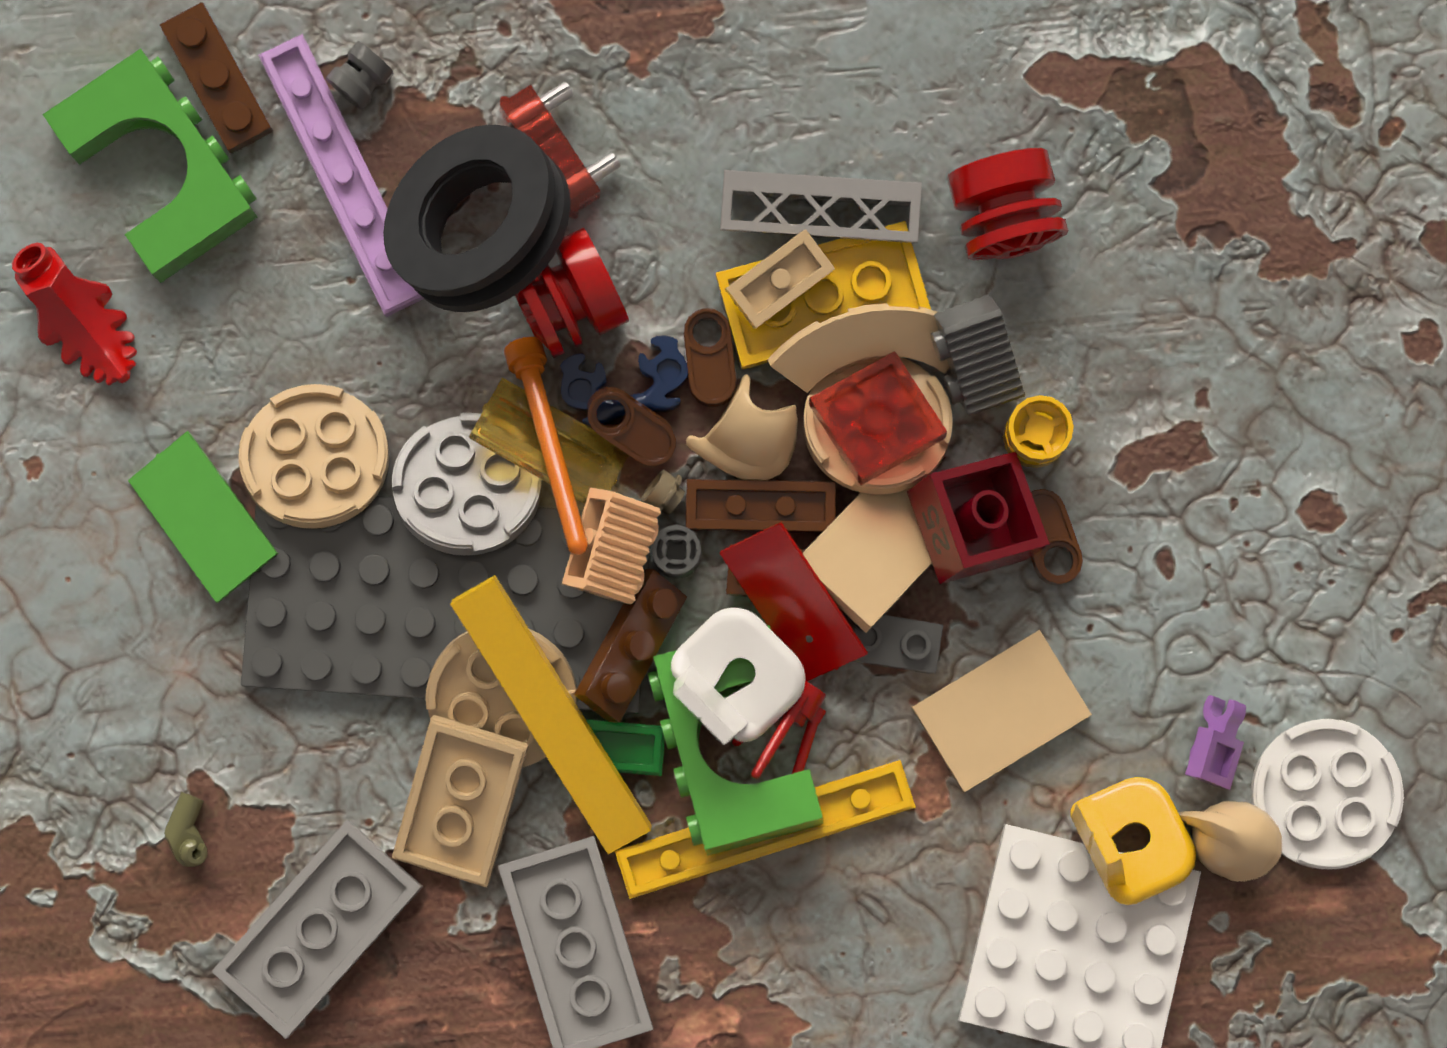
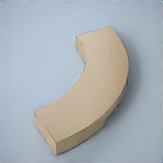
[767,303,950,393]

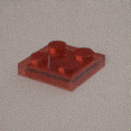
[809,351,947,486]

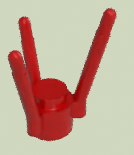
[732,681,826,779]

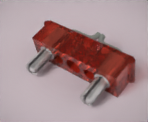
[500,82,620,219]

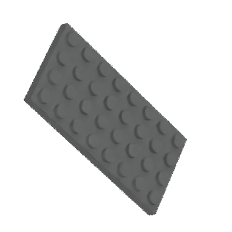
[241,496,651,714]

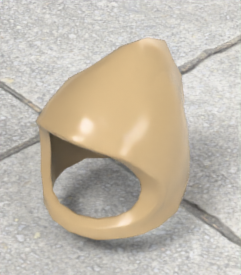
[686,374,798,481]
[1179,801,1282,881]

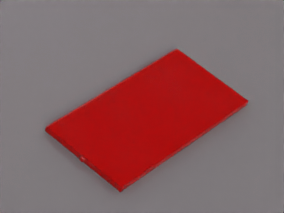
[719,522,868,681]

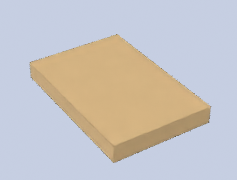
[803,487,932,633]
[911,630,1092,793]
[392,715,529,888]

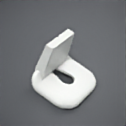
[671,608,805,745]

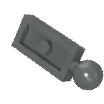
[805,612,943,675]

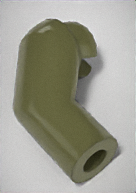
[164,791,208,867]

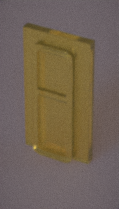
[468,377,628,504]

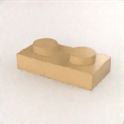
[725,229,835,329]

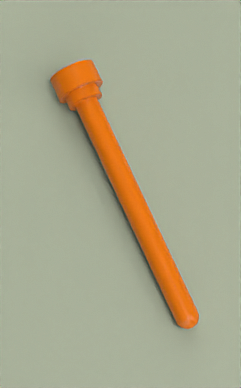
[504,337,588,555]

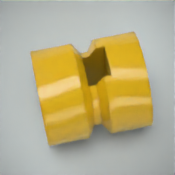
[1003,395,1074,468]

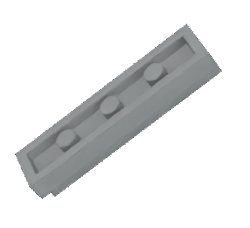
[720,170,922,243]

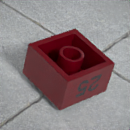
[907,451,1050,584]

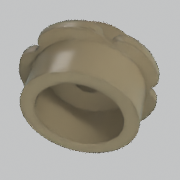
[641,470,685,515]

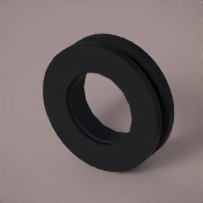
[383,125,571,312]

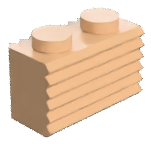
[562,488,661,604]

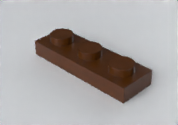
[159,2,274,154]
[686,479,836,533]
[574,569,687,723]

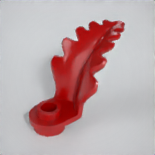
[12,243,137,386]

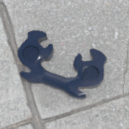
[560,335,688,428]

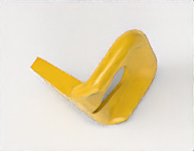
[1070,777,1196,905]

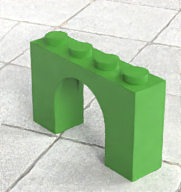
[42,48,258,283]
[648,625,823,856]

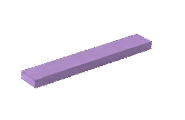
[259,34,424,317]

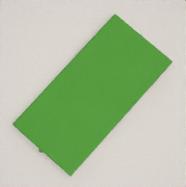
[128,431,278,603]

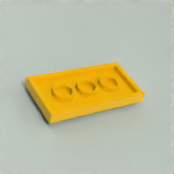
[716,221,931,370]

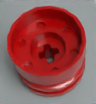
[947,148,1069,261]
[515,227,629,358]

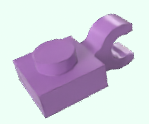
[1185,695,1246,790]

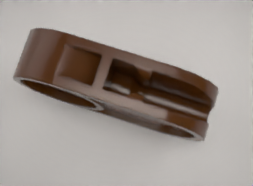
[684,308,736,407]
[587,387,676,466]
[1030,489,1083,586]

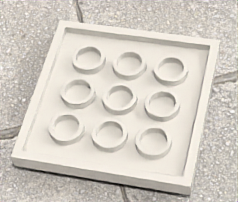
[958,824,1201,1048]

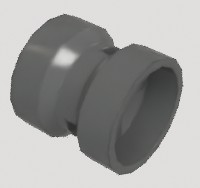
[325,41,394,110]
[651,525,702,579]

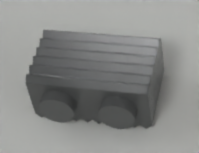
[930,295,1025,416]

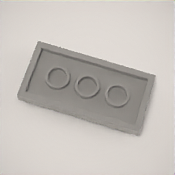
[211,820,423,1039]
[498,836,654,1048]

